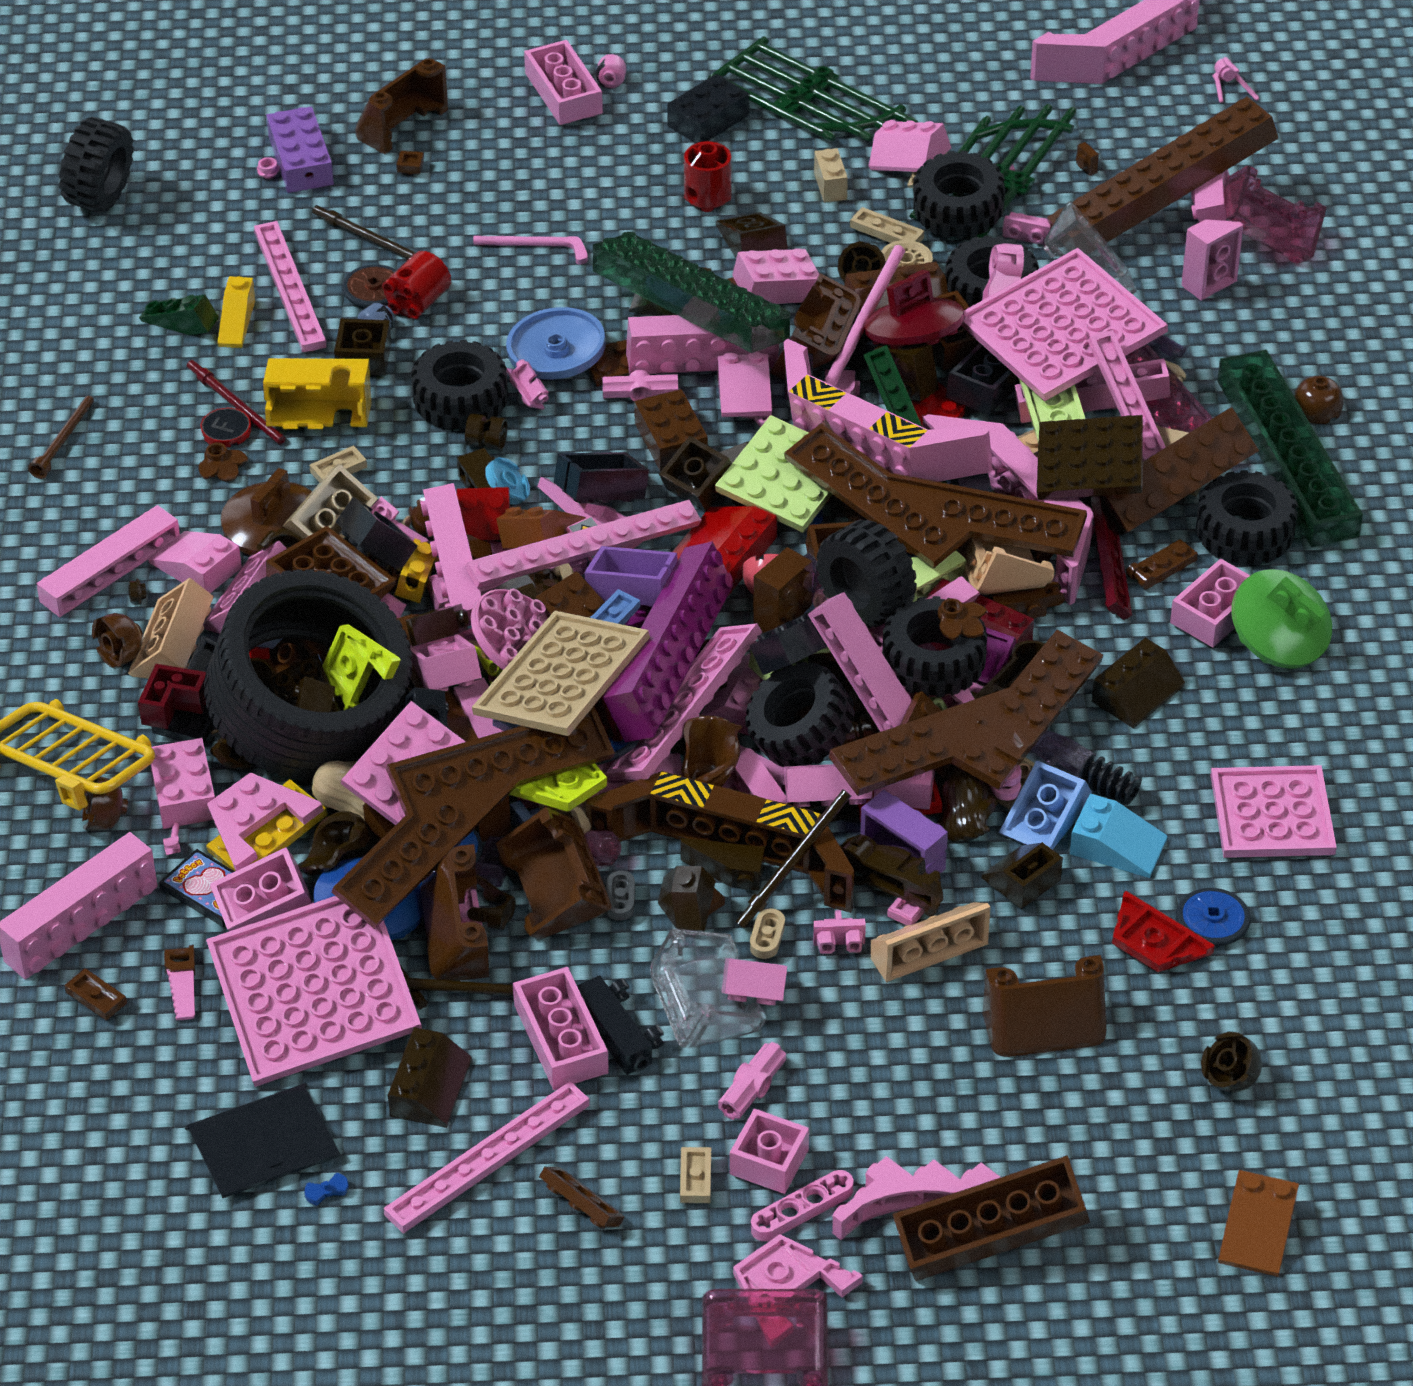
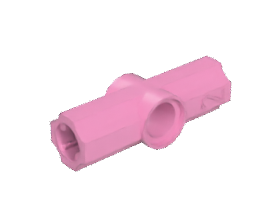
[602,370,678,401]
[718,1041,786,1120]

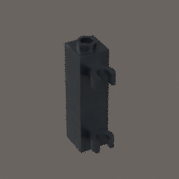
[577,975,664,1075]

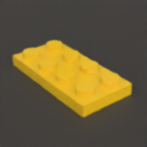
[206,779,328,871]

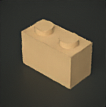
[814,148,848,203]

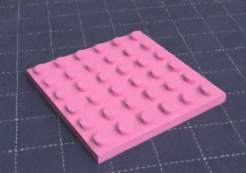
[961,248,1168,401]
[206,896,422,1087]

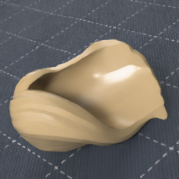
[312,761,365,819]

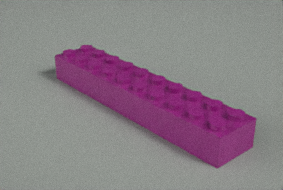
[603,541,733,742]

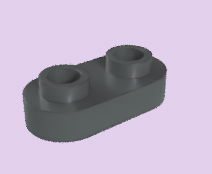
[606,871,635,921]

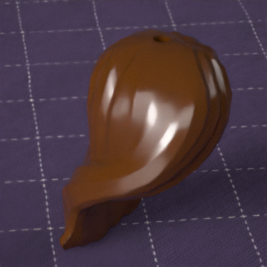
[681,715,742,787]

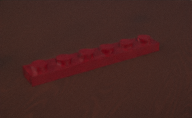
[1091,496,1132,620]

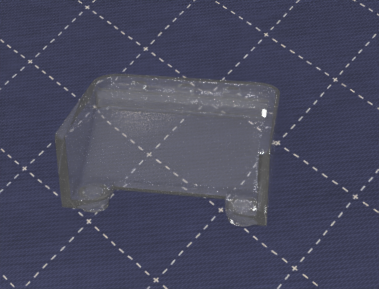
[1043,201,1137,294]

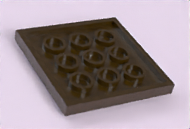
[1036,415,1144,500]

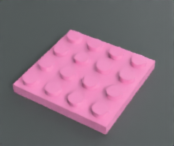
[341,701,465,825]
[1210,765,1337,858]

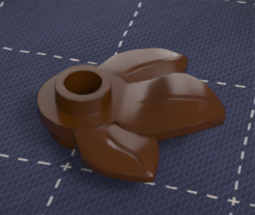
[199,443,248,481]
[938,598,987,640]

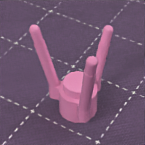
[1212,57,1259,103]

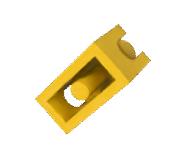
[395,538,437,603]

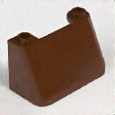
[355,58,448,155]
[770,273,861,380]
[495,807,611,939]
[420,844,489,981]
[983,955,1107,1057]

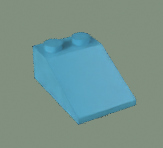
[1070,794,1168,878]

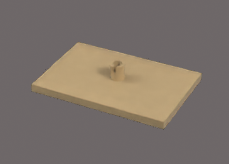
[472,611,650,736]

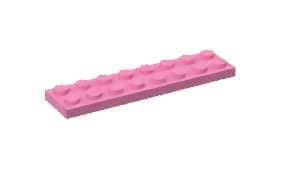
[605,624,762,781]

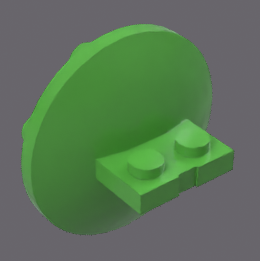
[1231,569,1332,669]

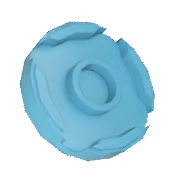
[485,457,530,505]

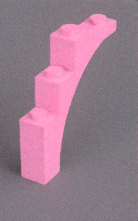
[832,1156,1000,1240]

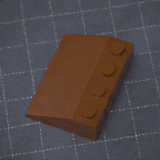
[266,526,396,601]

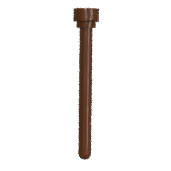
[28,396,94,479]

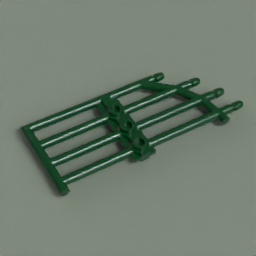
[708,36,918,142]
[909,104,1077,239]

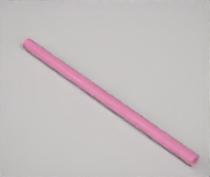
[824,245,905,387]

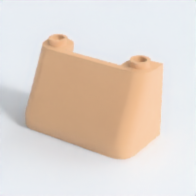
[958,538,1055,595]

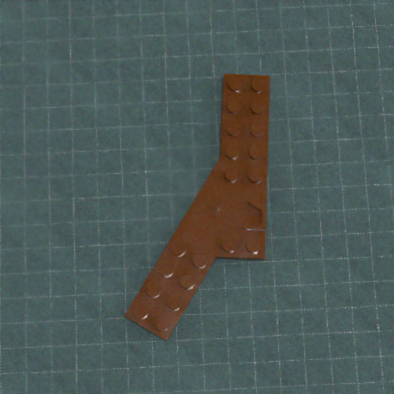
[784,423,1087,568]
[828,630,1104,796]
[332,706,615,929]

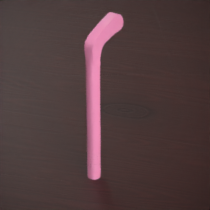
[473,236,588,265]

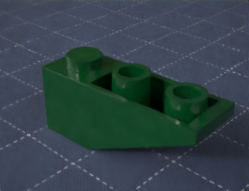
[139,294,219,335]

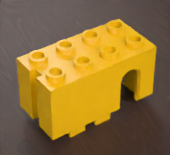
[263,358,371,429]

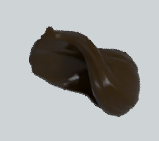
[936,769,998,842]
[298,811,371,875]

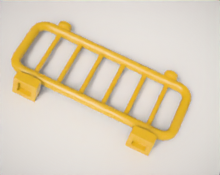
[0,699,156,811]

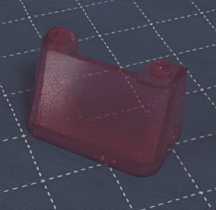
[1224,165,1327,263]
[702,1289,828,1386]

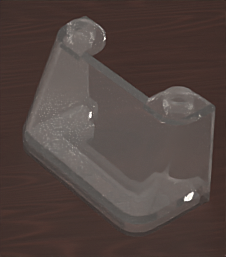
[650,929,767,1048]

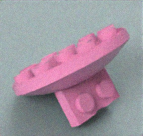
[471,588,548,682]

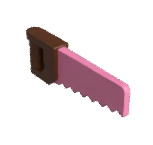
[164,945,196,1021]

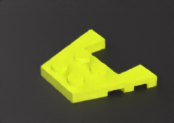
[322,624,401,710]
[509,763,607,812]

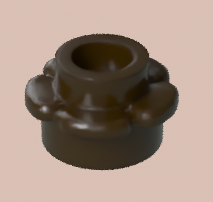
[128,578,146,604]

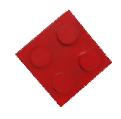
[457,487,510,541]

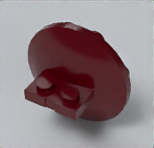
[864,269,964,349]

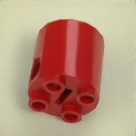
[684,141,732,212]
[382,251,451,319]

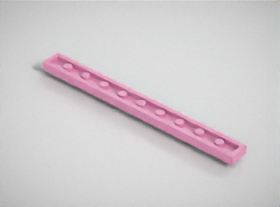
[465,500,701,589]

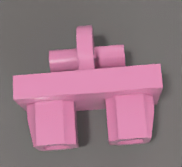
[813,910,866,954]

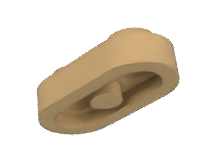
[750,909,785,959]

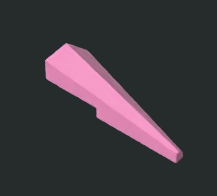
[537,477,642,549]

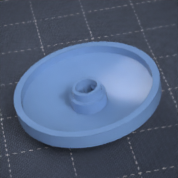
[506,307,606,380]

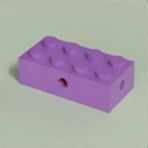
[266,106,334,193]

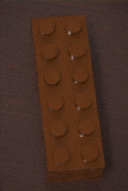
[1099,407,1259,534]
[892,1155,1091,1282]

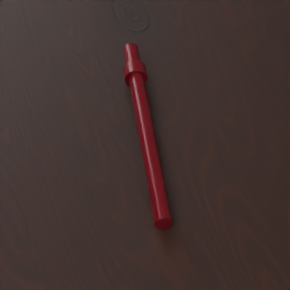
[187,360,286,445]

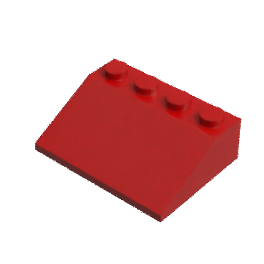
[672,506,777,597]

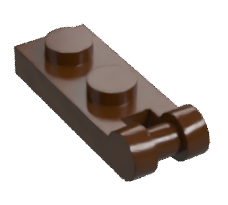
[1126,539,1198,590]

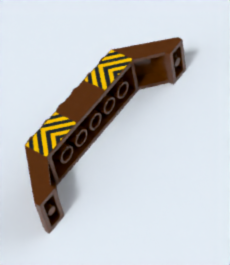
[585,771,854,913]

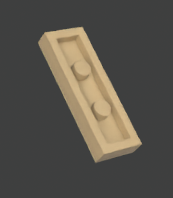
[850,207,924,243]

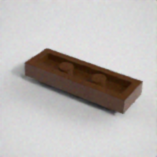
[539,1167,625,1229]

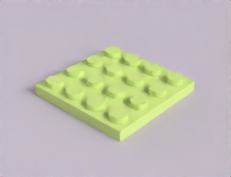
[715,415,833,533]

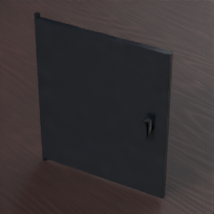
[184,1083,340,1199]

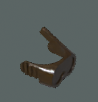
[257,528,303,552]
[467,873,516,930]

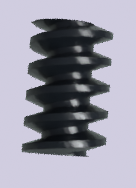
[1079,755,1142,806]

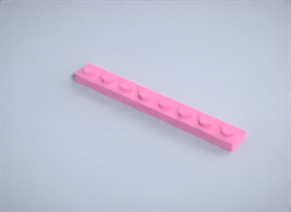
[254,221,327,353]
[384,1081,590,1234]

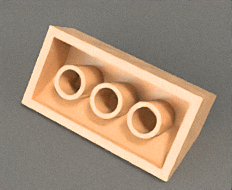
[128,578,214,679]
[871,902,991,982]

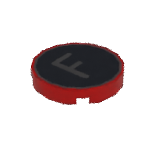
[200,408,252,448]

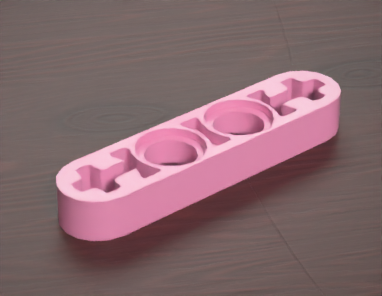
[751,1170,853,1241]

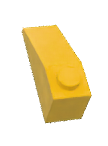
[217,276,255,348]

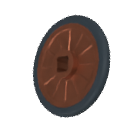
[342,264,396,307]

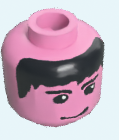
[595,54,627,88]

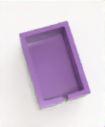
[584,546,678,608]
[861,790,948,874]

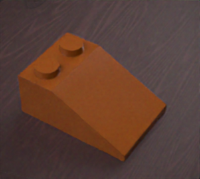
[497,507,586,548]
[1218,1170,1299,1277]

